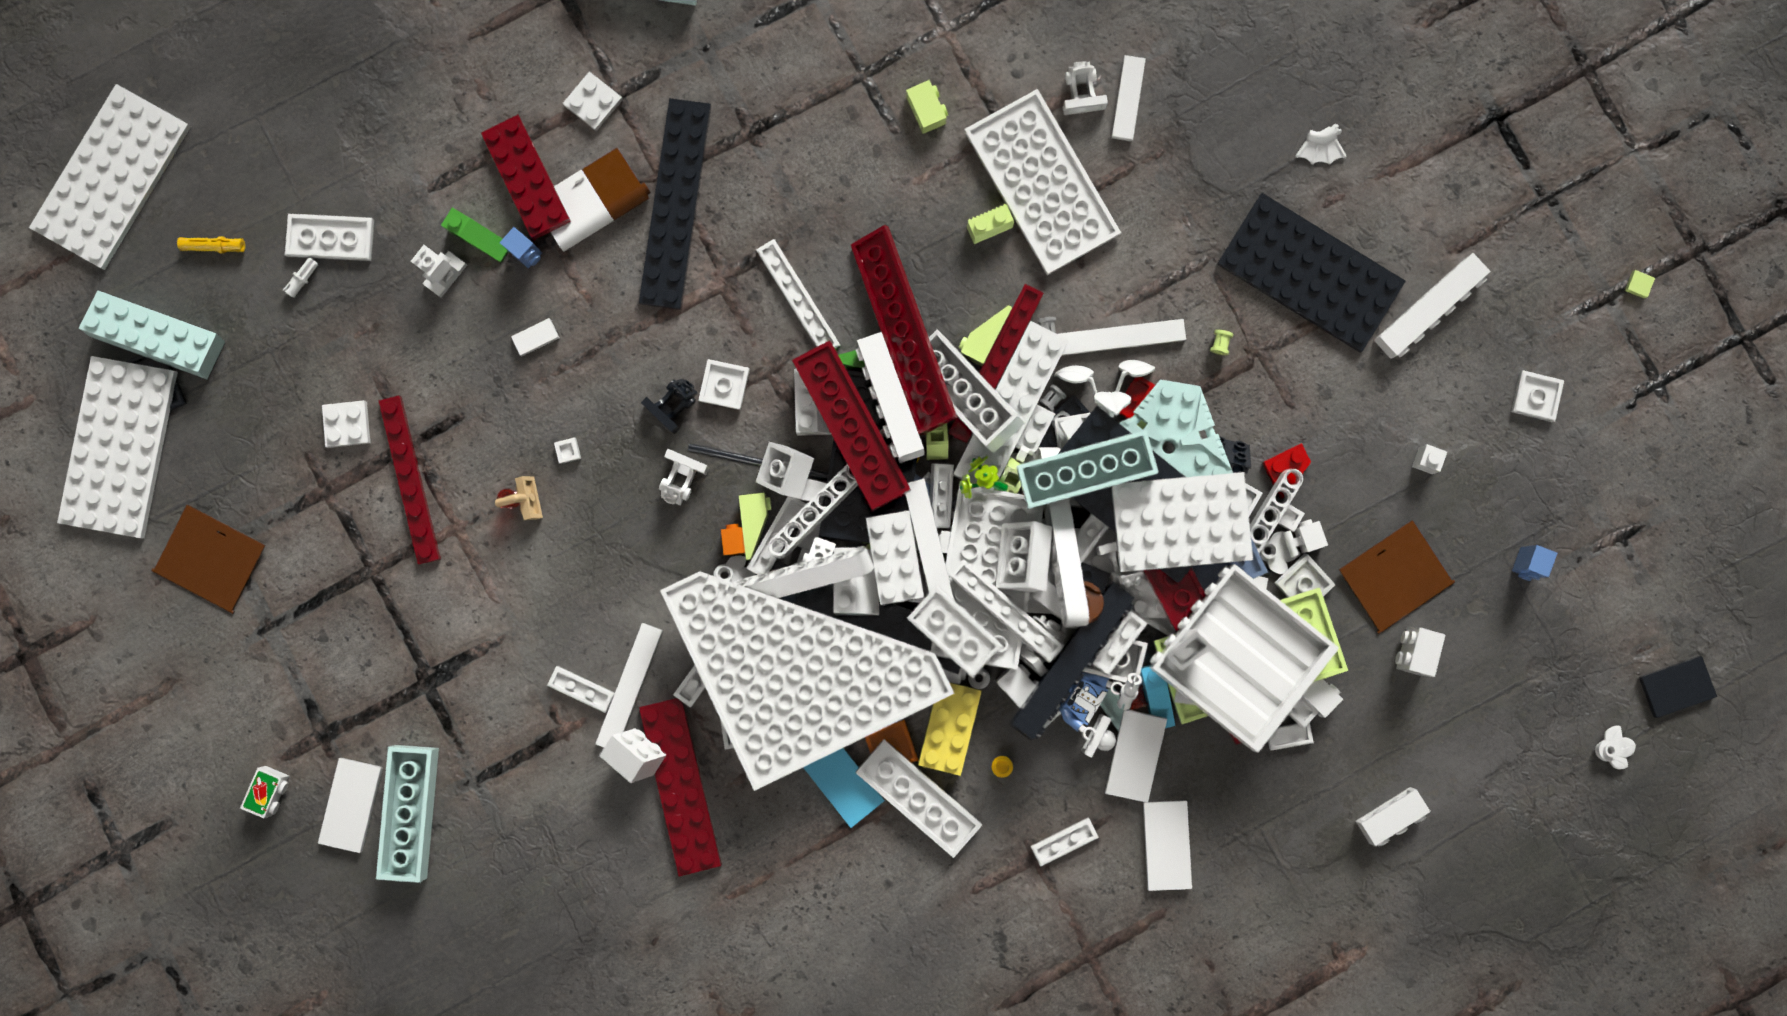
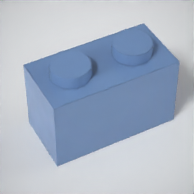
[500,227,542,269]
[1512,545,1557,581]

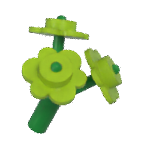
[960,455,1008,499]

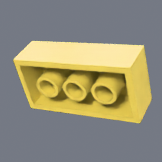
[918,682,982,776]

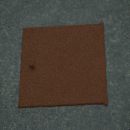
[151,505,266,614]
[1339,520,1455,634]

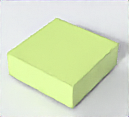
[1625,270,1655,299]

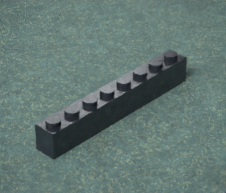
[1009,582,1135,740]

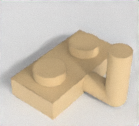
[495,476,543,520]

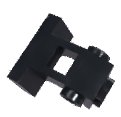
[641,379,698,434]

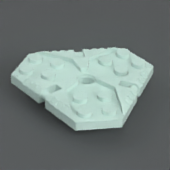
[1122,380,1233,477]

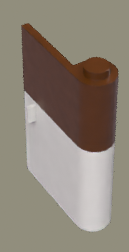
[551,148,651,252]

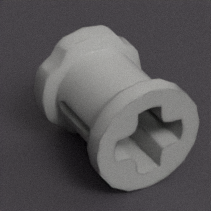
[1037,317,1056,333]
[1038,384,1066,412]

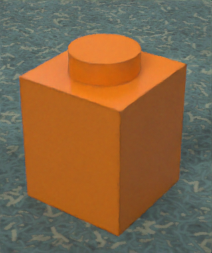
[721,524,745,556]

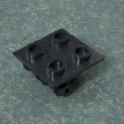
[1219,436,1251,474]

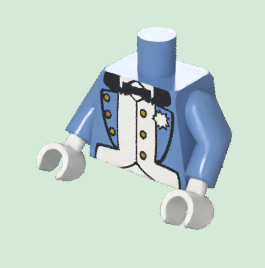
[1059,672,1123,740]

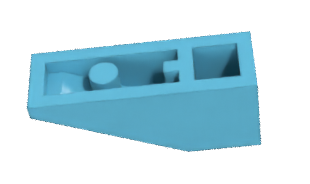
[1140,665,1175,728]

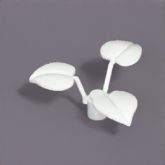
[1054,360,1155,418]

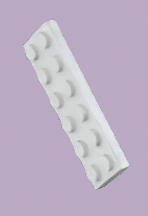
[856,739,982,858]

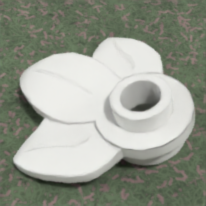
[1260,531,1300,574]
[714,556,755,582]
[1595,726,1636,769]

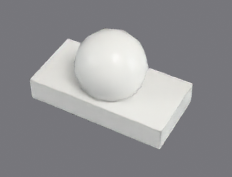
[1081,714,1116,758]

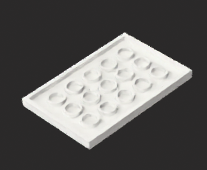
[1111,472,1253,572]

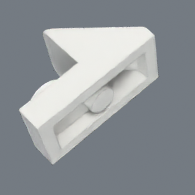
[1166,629,1214,671]

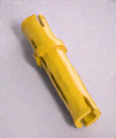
[177,236,245,253]

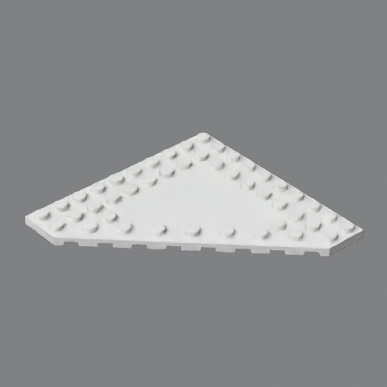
[660,571,954,791]

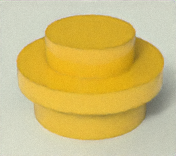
[991,756,1013,778]

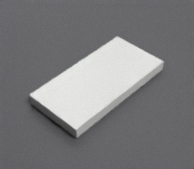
[285,214,374,261]
[907,586,1002,678]
[1105,710,1167,803]
[318,758,383,853]
[1143,800,1192,891]

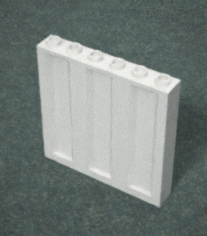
[1149,564,1339,752]

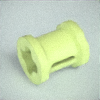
[1210,330,1233,355]

